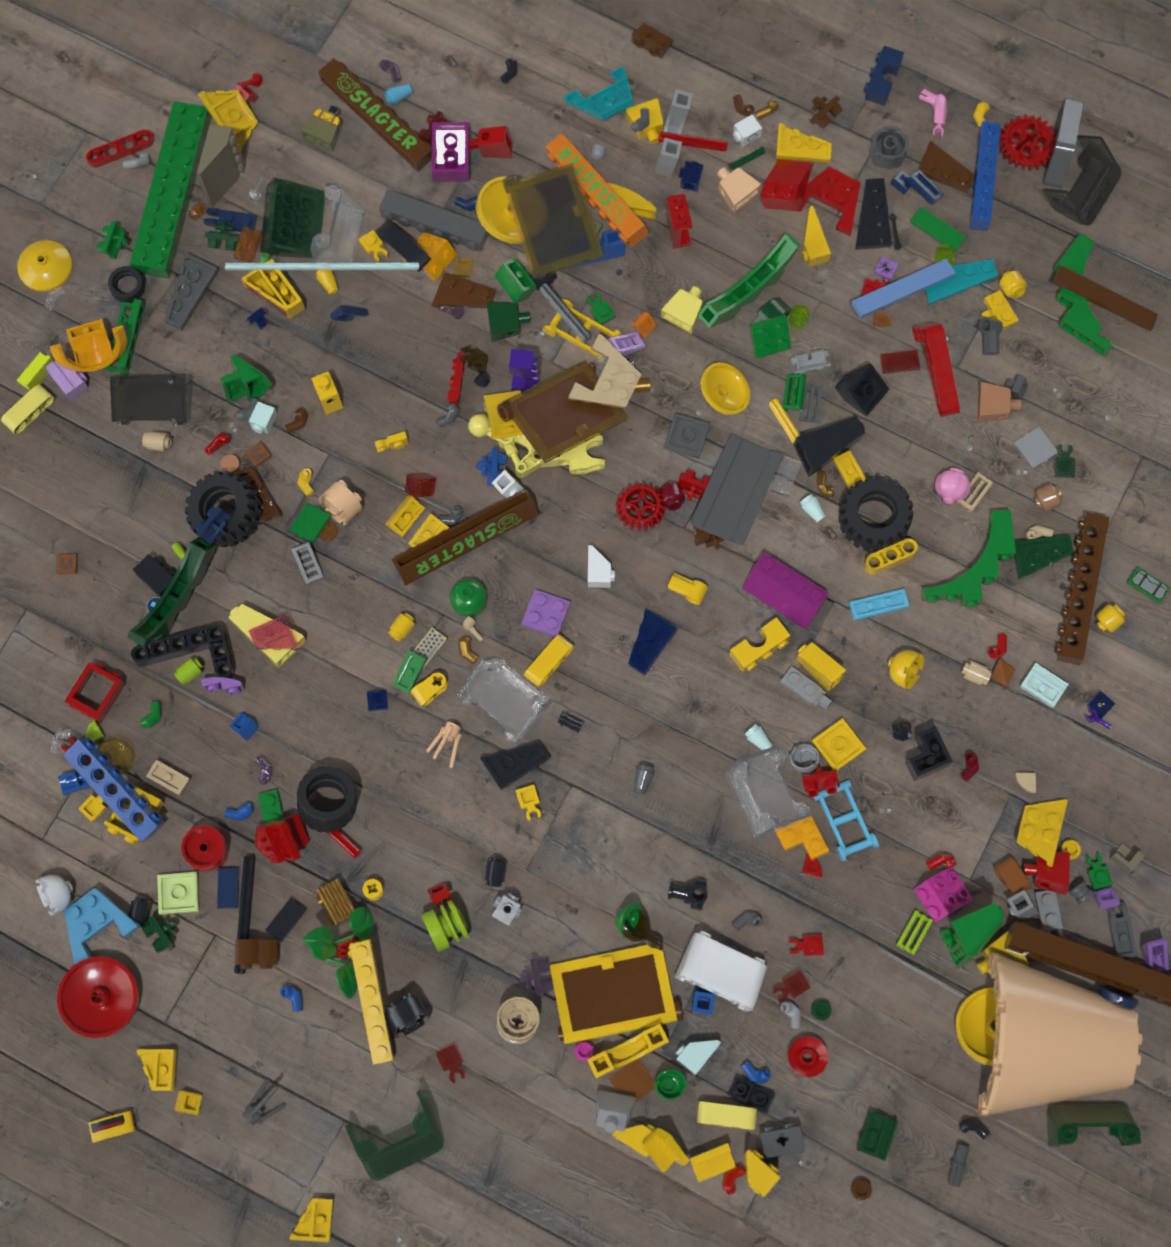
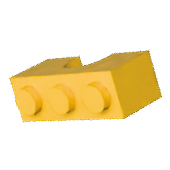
[729,617,790,672]

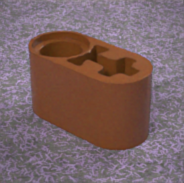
[993,857,1031,897]

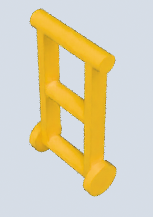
[542,298,621,364]

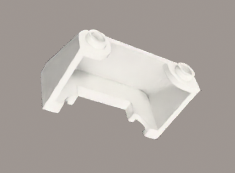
[674,931,767,1012]

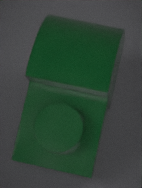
[749,298,793,327]

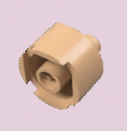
[319,480,362,525]

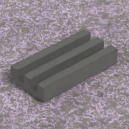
[799,384,822,423]

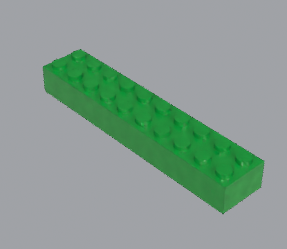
[130,101,212,279]

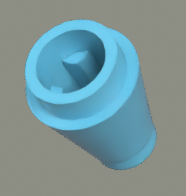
[384,84,412,105]

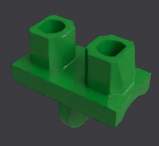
[97,221,128,259]

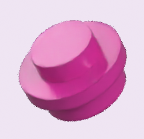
[574,1041,595,1062]

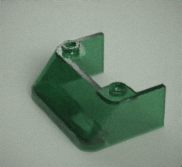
[345,1090,444,1181]

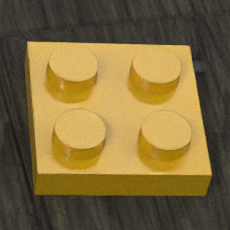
[811,718,866,771]

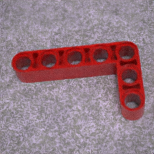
[912,322,960,417]

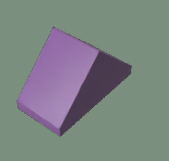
[1140,938,1169,973]

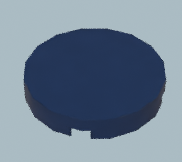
[1098,985,1139,1009]

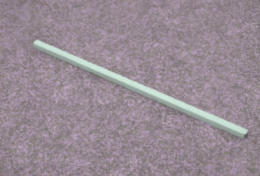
[225,263,419,270]

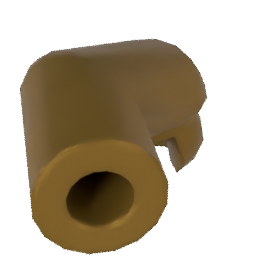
[755,99,779,120]
[817,471,835,498]
[458,636,479,665]

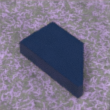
[330,305,369,322]

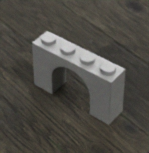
[654,89,693,177]

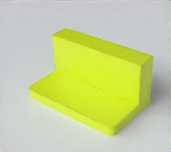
[17,352,54,391]

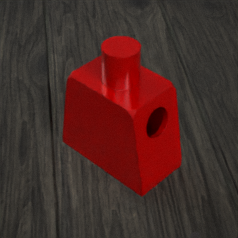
[469,126,513,159]
[1023,852,1070,895]

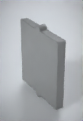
[1013,427,1058,469]

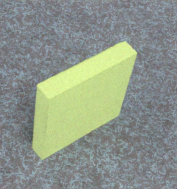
[157,872,199,915]

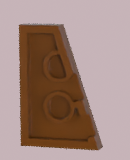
[918,141,975,193]
[234,467,281,523]

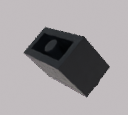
[132,554,175,598]

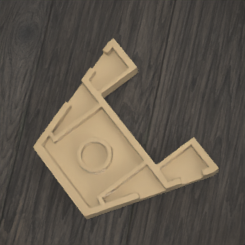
[567,334,641,408]

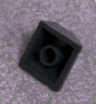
[835,363,889,416]

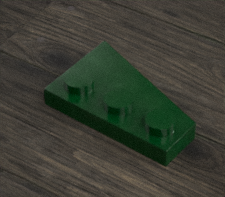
[1015,535,1073,580]

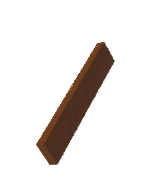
[1053,265,1158,331]

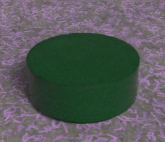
[811,1000,831,1021]

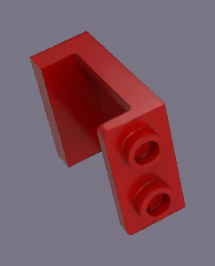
[666,194,692,249]

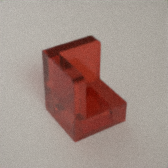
[404,473,436,498]

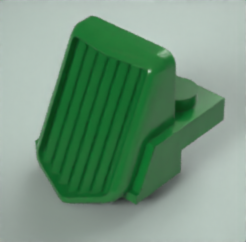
[220,355,273,403]

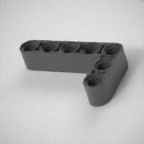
[1043,98,1084,188]

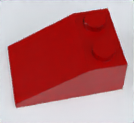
[760,159,813,212]

